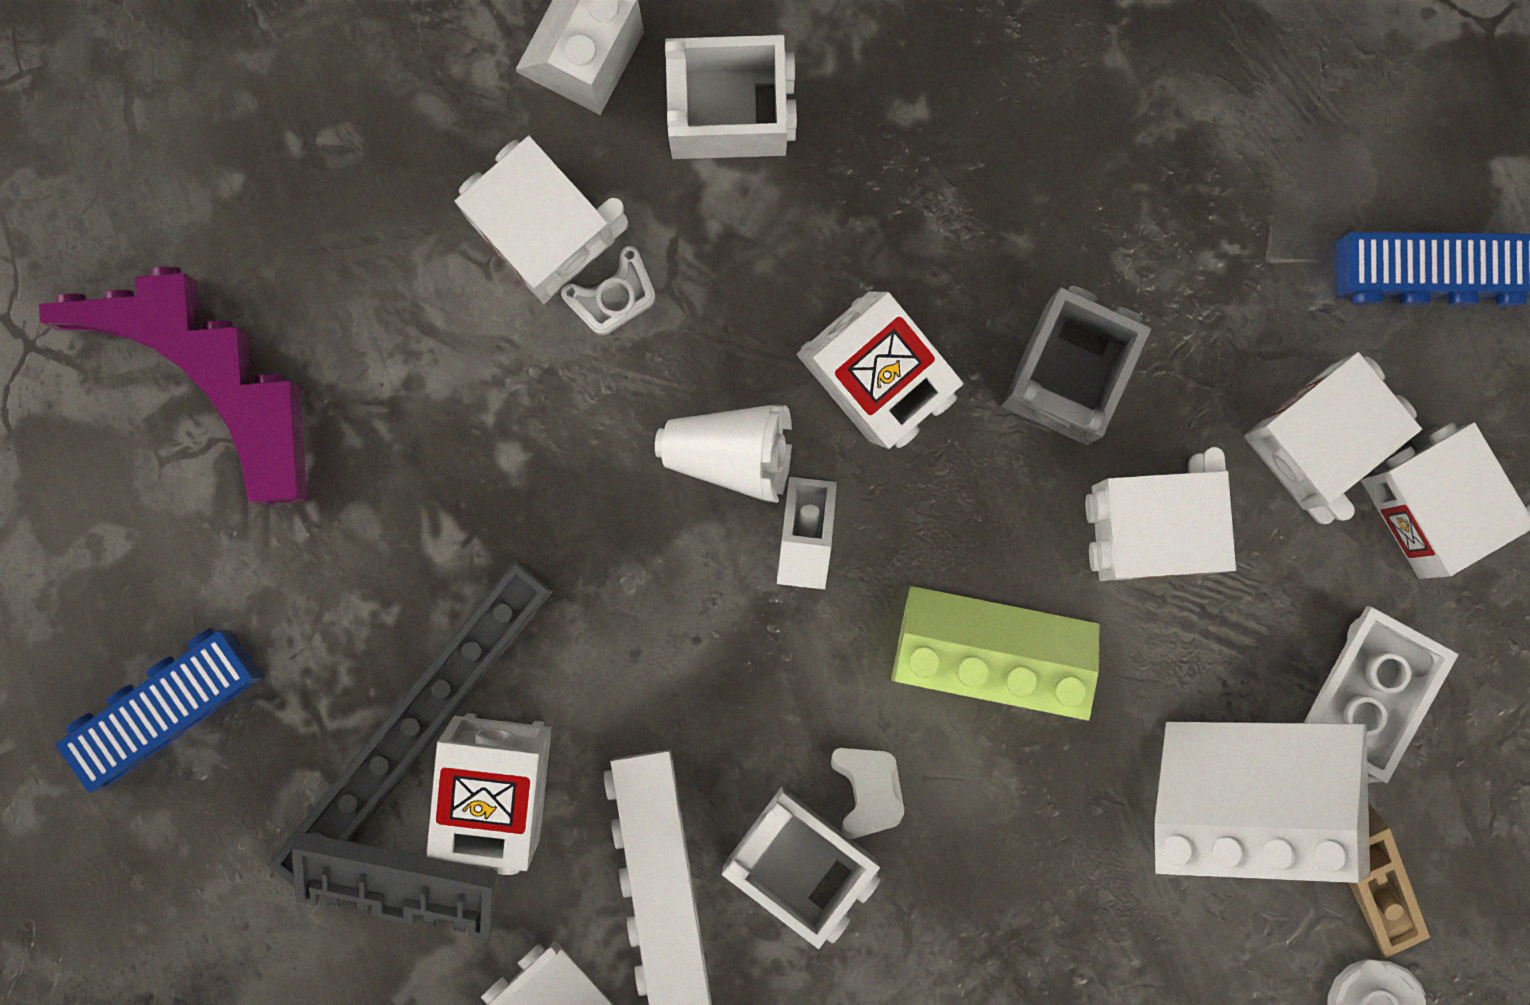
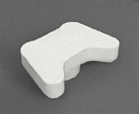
[561,246,655,335]
[831,748,904,839]

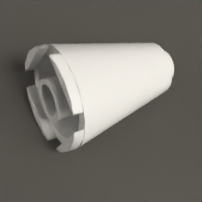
[655,404,792,503]

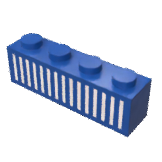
[1336,232,1530,307]
[55,628,264,793]

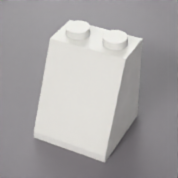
[516,0,644,115]

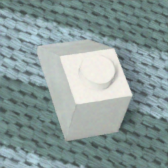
[777,477,837,590]

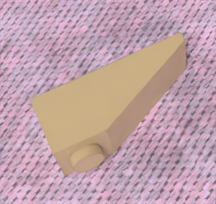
[1348,802,1430,958]

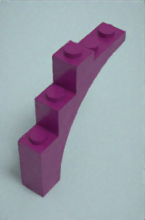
[39,267,308,505]

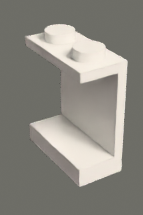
[481,940,614,1005]

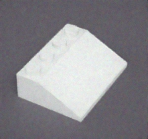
[1155,722,1370,883]

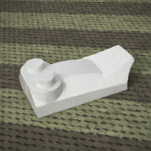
[1304,606,1459,783]

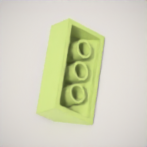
[891,586,1100,721]

